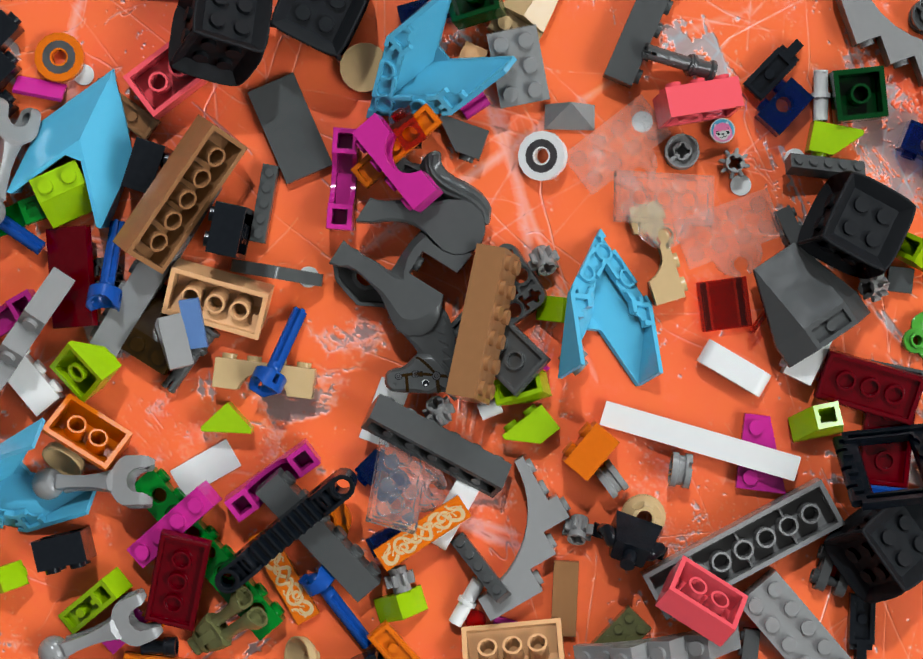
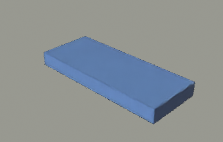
[178,297,209,349]

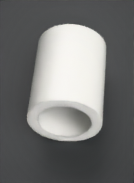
[476,398,504,420]

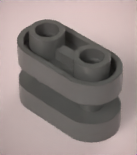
[809,544,848,598]

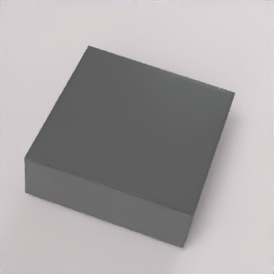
[887,266,915,294]

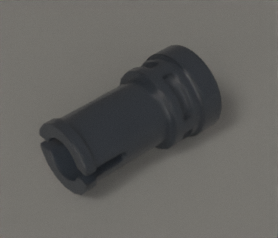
[140,636,179,657]

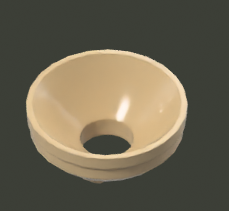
[42,441,86,475]
[621,494,666,531]
[284,636,320,659]

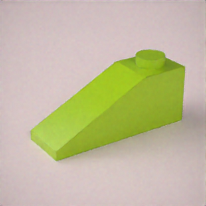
[58,567,133,634]

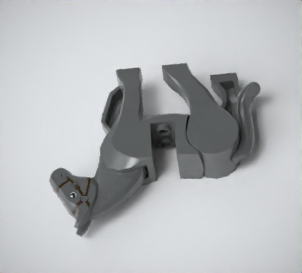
[329,150,492,401]

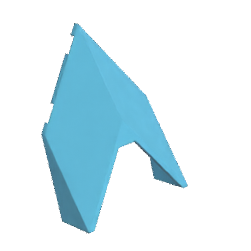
[366,0,517,118]
[7,69,133,229]
[558,229,663,386]
[0,418,97,533]

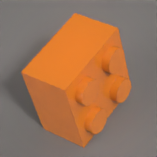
[562,421,620,482]

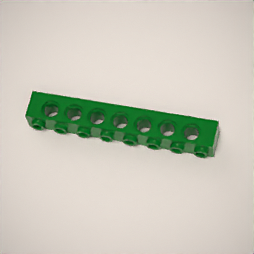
[135,467,285,640]

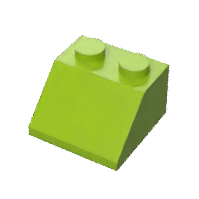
[28,160,92,229]
[49,340,122,402]

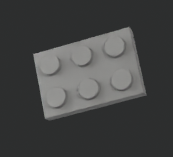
[486,24,550,109]

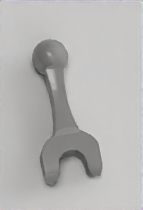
[0,97,41,224]
[32,455,156,509]
[38,588,164,659]

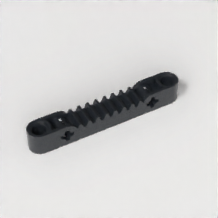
[215,468,357,594]

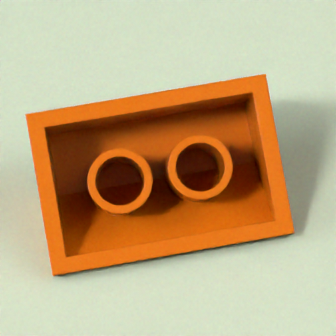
[41,393,133,471]

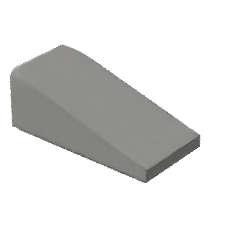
[155,313,194,371]

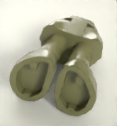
[187,586,268,655]

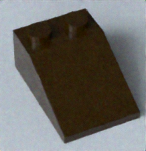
[121,284,170,375]

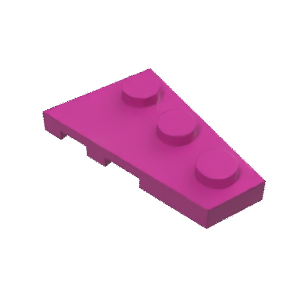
[735,413,786,494]

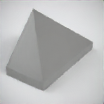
[544,102,595,130]

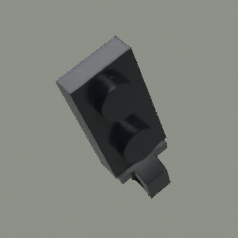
[742,39,804,102]
[848,592,876,659]

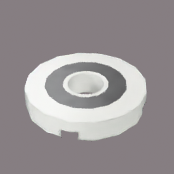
[518,131,568,181]

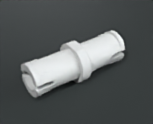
[811,70,831,122]
[449,576,484,627]

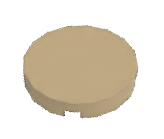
[340,43,383,93]

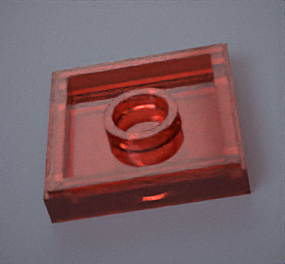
[695,276,753,332]

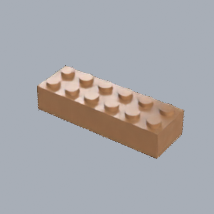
[112,114,248,274]
[445,243,521,405]

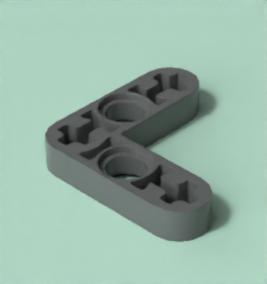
[499,244,547,325]
[230,259,324,287]

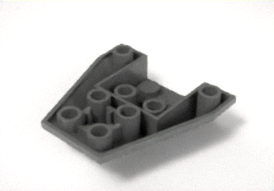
[753,243,870,368]

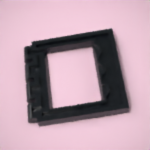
[832,423,923,511]

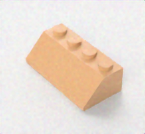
[161,258,275,340]
[461,618,565,659]

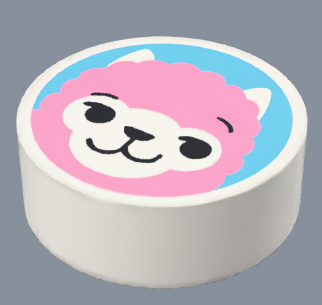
[709,118,735,144]

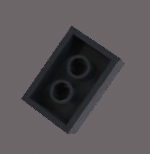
[203,201,254,260]

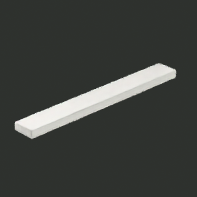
[599,401,801,481]

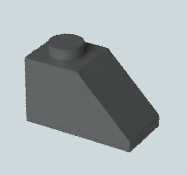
[440,114,489,163]

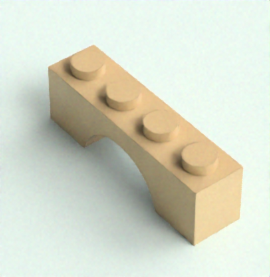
[625,200,688,306]
[212,352,317,399]

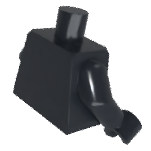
[592,510,668,571]

